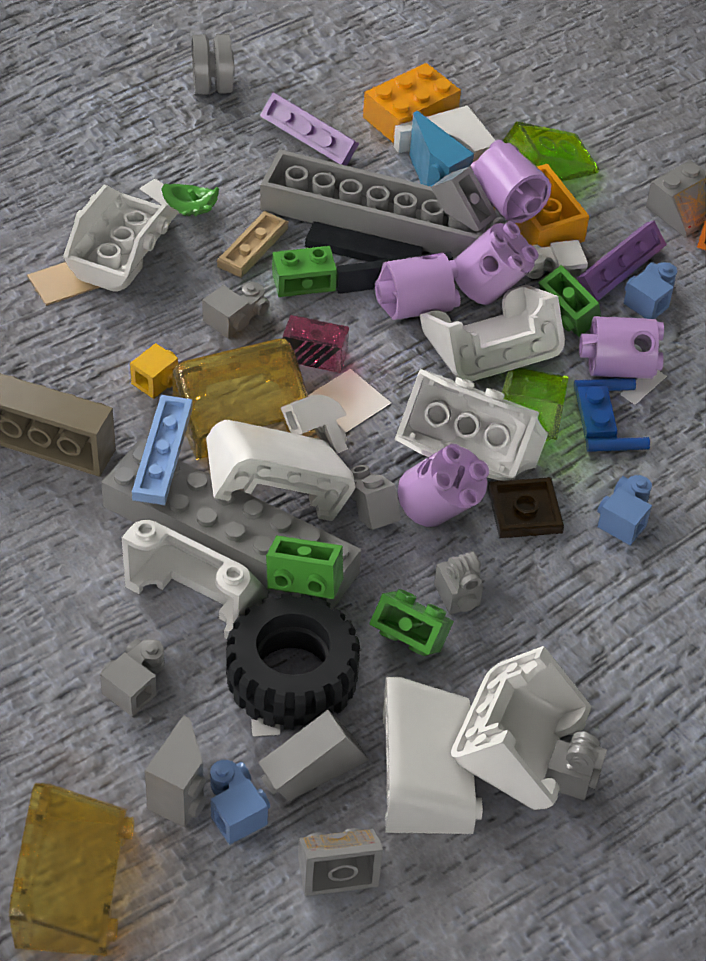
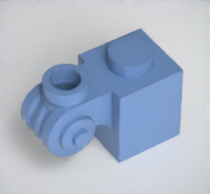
[623,262,677,319]
[597,475,652,546]
[210,760,270,845]

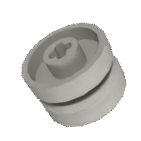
[192,33,234,95]

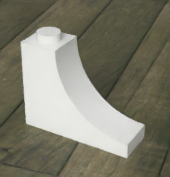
[394,105,496,162]

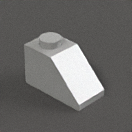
[431,166,498,232]

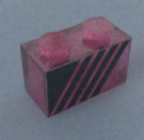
[282,315,349,373]

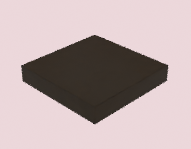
[488,477,564,539]

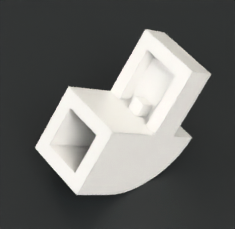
[280,395,348,454]

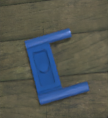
[574,378,650,452]

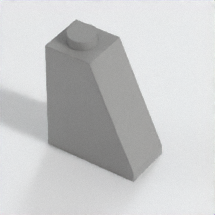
[258,710,369,801]

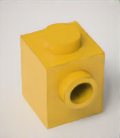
[130,343,179,399]

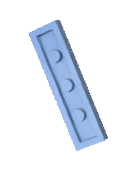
[132,395,193,505]

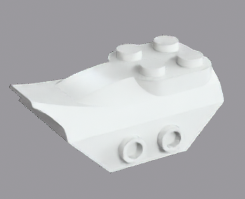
[63,185,179,292]
[395,369,548,481]

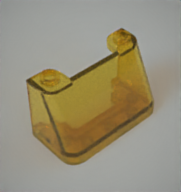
[172,339,315,460]
[9,783,134,956]

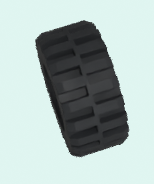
[226,593,360,730]

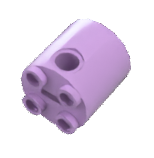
[470,140,551,223]
[454,221,539,305]
[375,253,460,320]
[579,316,664,379]
[398,444,489,527]

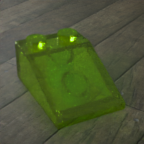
[503,121,600,182]
[502,368,569,441]

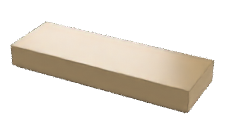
[217,211,288,278]

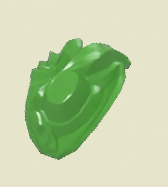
[161,184,219,217]

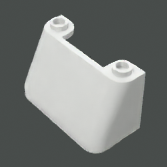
[420,284,565,381]
[206,420,355,521]
[122,520,268,639]
[451,646,592,810]
[383,677,482,834]

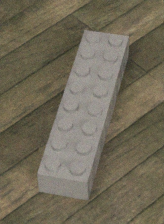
[260,149,495,259]
[101,440,361,610]

